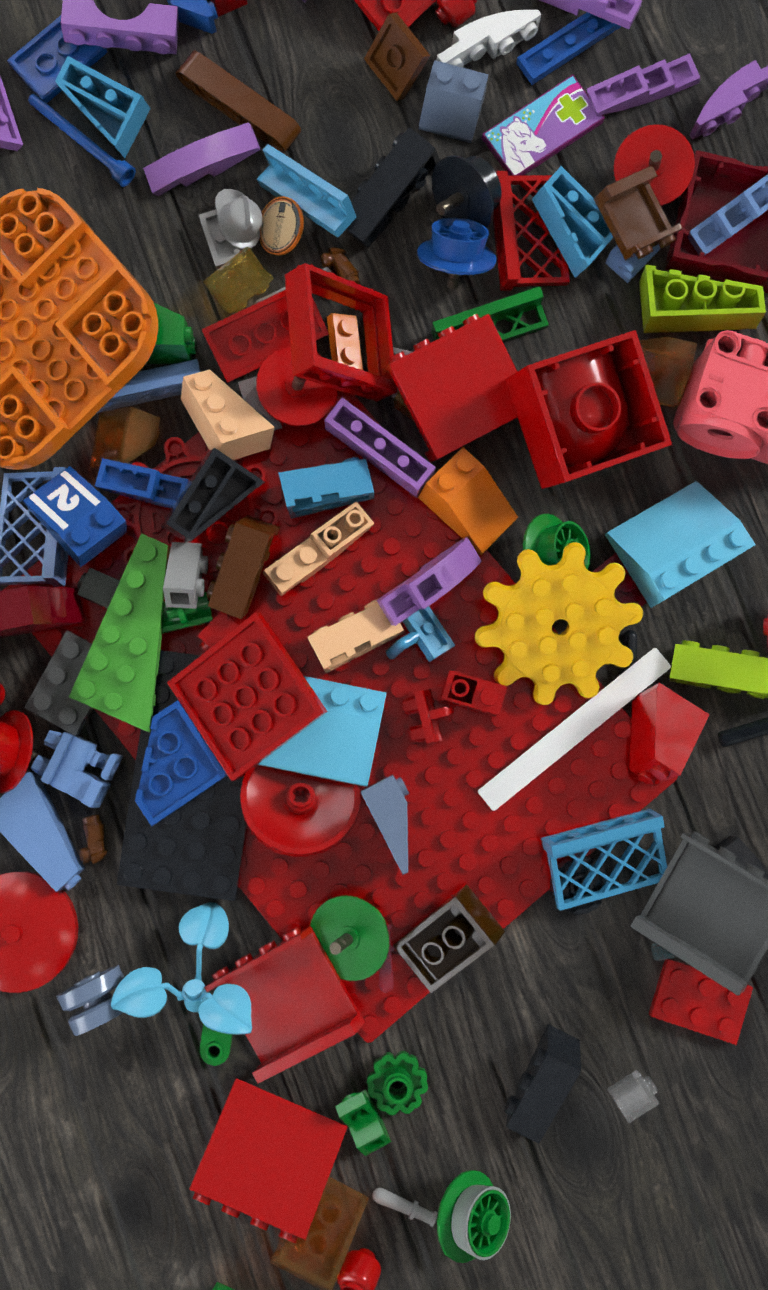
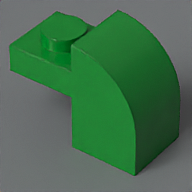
[335,1089,392,1156]

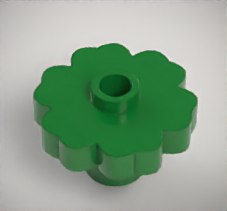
[367,1051,428,1115]

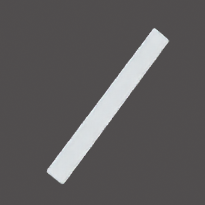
[478,648,671,811]

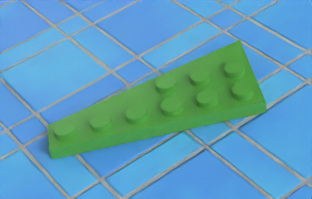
[69,534,171,733]

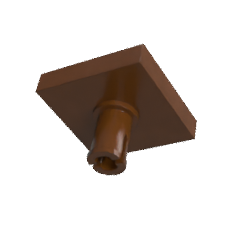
[364,13,430,101]

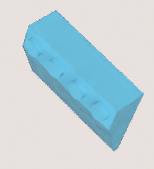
[605,481,756,608]
[257,676,386,787]

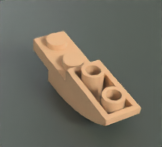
[263,501,374,596]

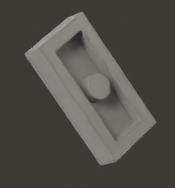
[199,209,243,271]

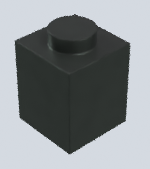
[77,568,120,609]

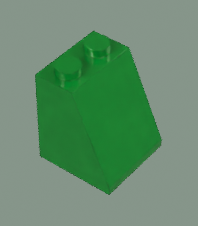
[146,302,197,364]

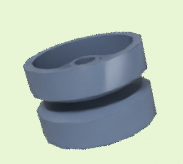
[56,965,124,1036]

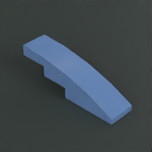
[687,174,768,256]

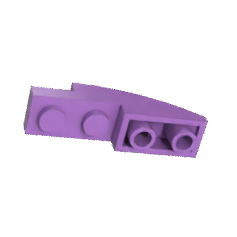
[540,0,642,29]
[690,60,768,140]
[376,537,482,626]

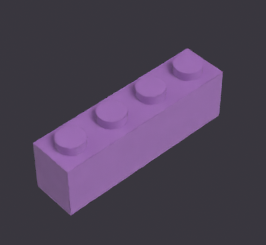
[324,397,436,498]

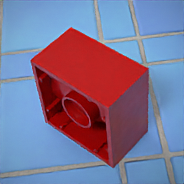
[505,330,672,489]

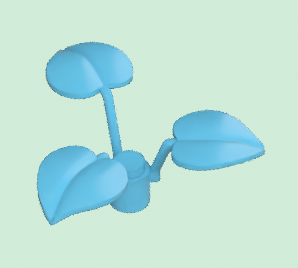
[111,902,252,1035]

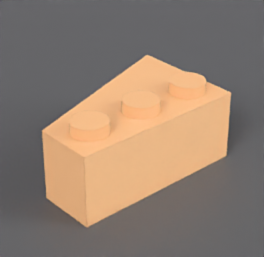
[181,369,275,460]
[307,599,404,673]

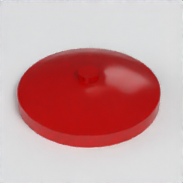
[240,765,361,857]
[0,871,78,993]

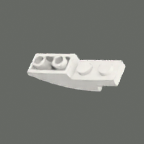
[436,10,541,68]

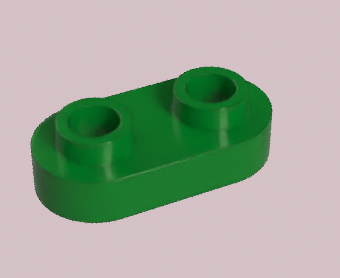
[200,1024,233,1066]

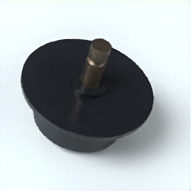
[432,155,502,228]

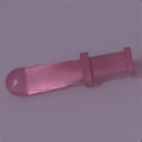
[379,924,394,993]

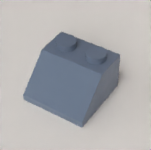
[418,60,489,143]

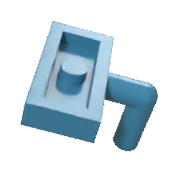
[386,606,455,662]

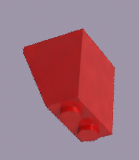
[630,683,710,785]

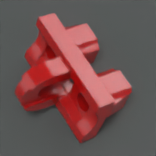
[402,689,454,744]

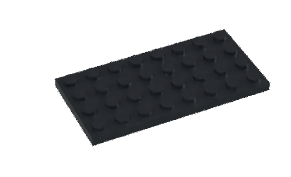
[117,650,247,901]

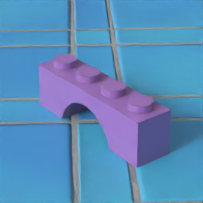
[61,0,179,54]

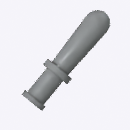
[372,1188,438,1227]

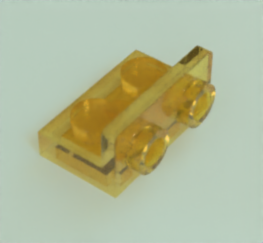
[203,246,274,313]

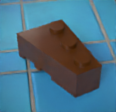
[207,515,280,619]

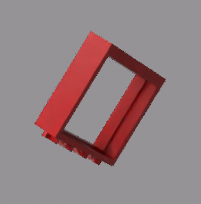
[285,263,397,401]

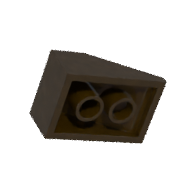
[393,885,505,993]

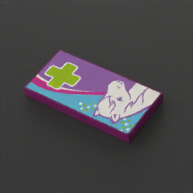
[482,75,605,176]

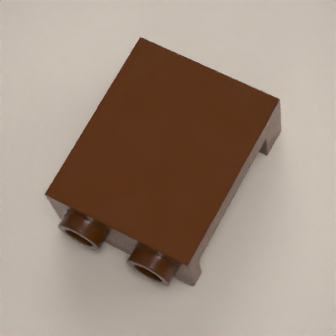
[594,166,683,261]

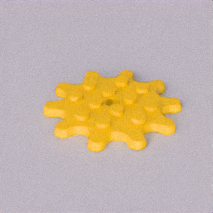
[475,542,643,705]

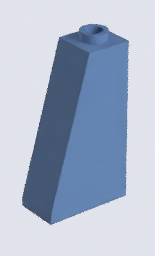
[0,772,85,892]

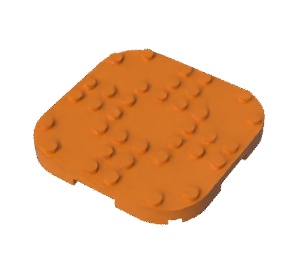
[0,188,158,470]

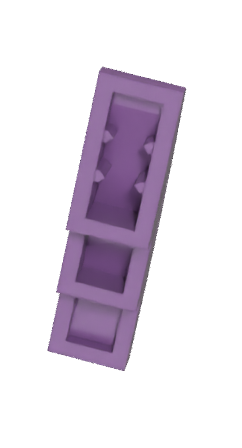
[587,53,700,116]
[143,122,261,196]

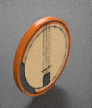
[259,196,304,256]

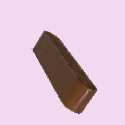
[176,50,301,154]

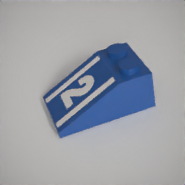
[23,466,127,568]

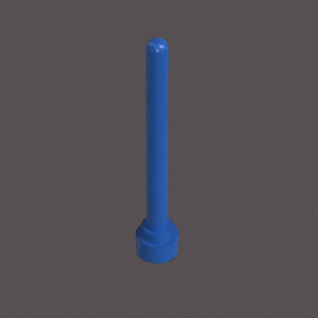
[28,94,136,187]

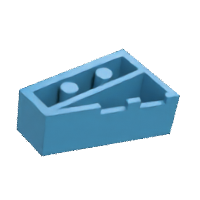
[55,56,151,158]
[531,166,613,278]
[278,457,374,519]

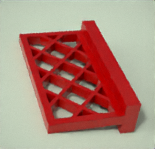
[493,171,570,291]

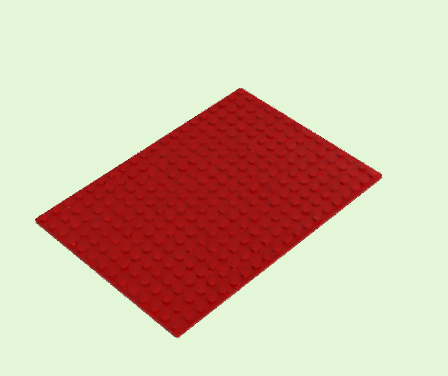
[3,352,678,1043]

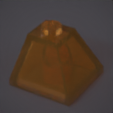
[639,337,697,408]
[90,407,160,468]

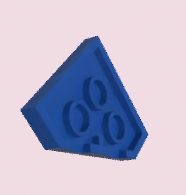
[135,700,228,826]

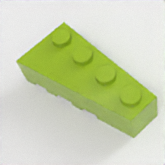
[639,265,766,333]
[670,640,768,699]

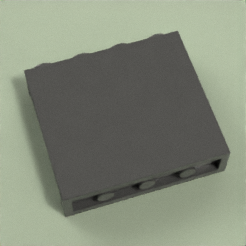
[630,831,768,996]

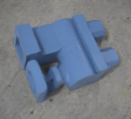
[31,730,123,808]

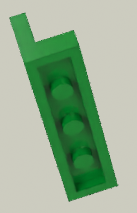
[431,286,549,342]

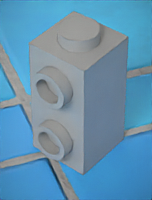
[163,542,208,609]

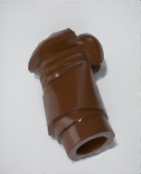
[320,247,360,285]
[79,814,108,864]

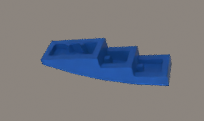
[95,458,190,509]

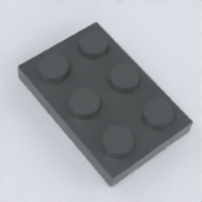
[24,630,93,736]

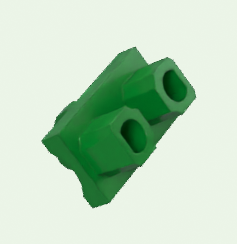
[161,592,213,634]

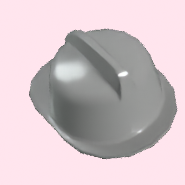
[215,189,263,249]

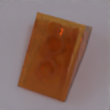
[270,1177,369,1290]

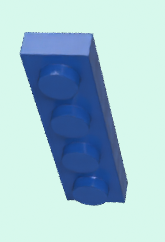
[516,12,621,85]

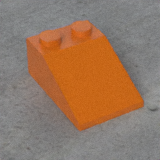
[418,447,518,555]

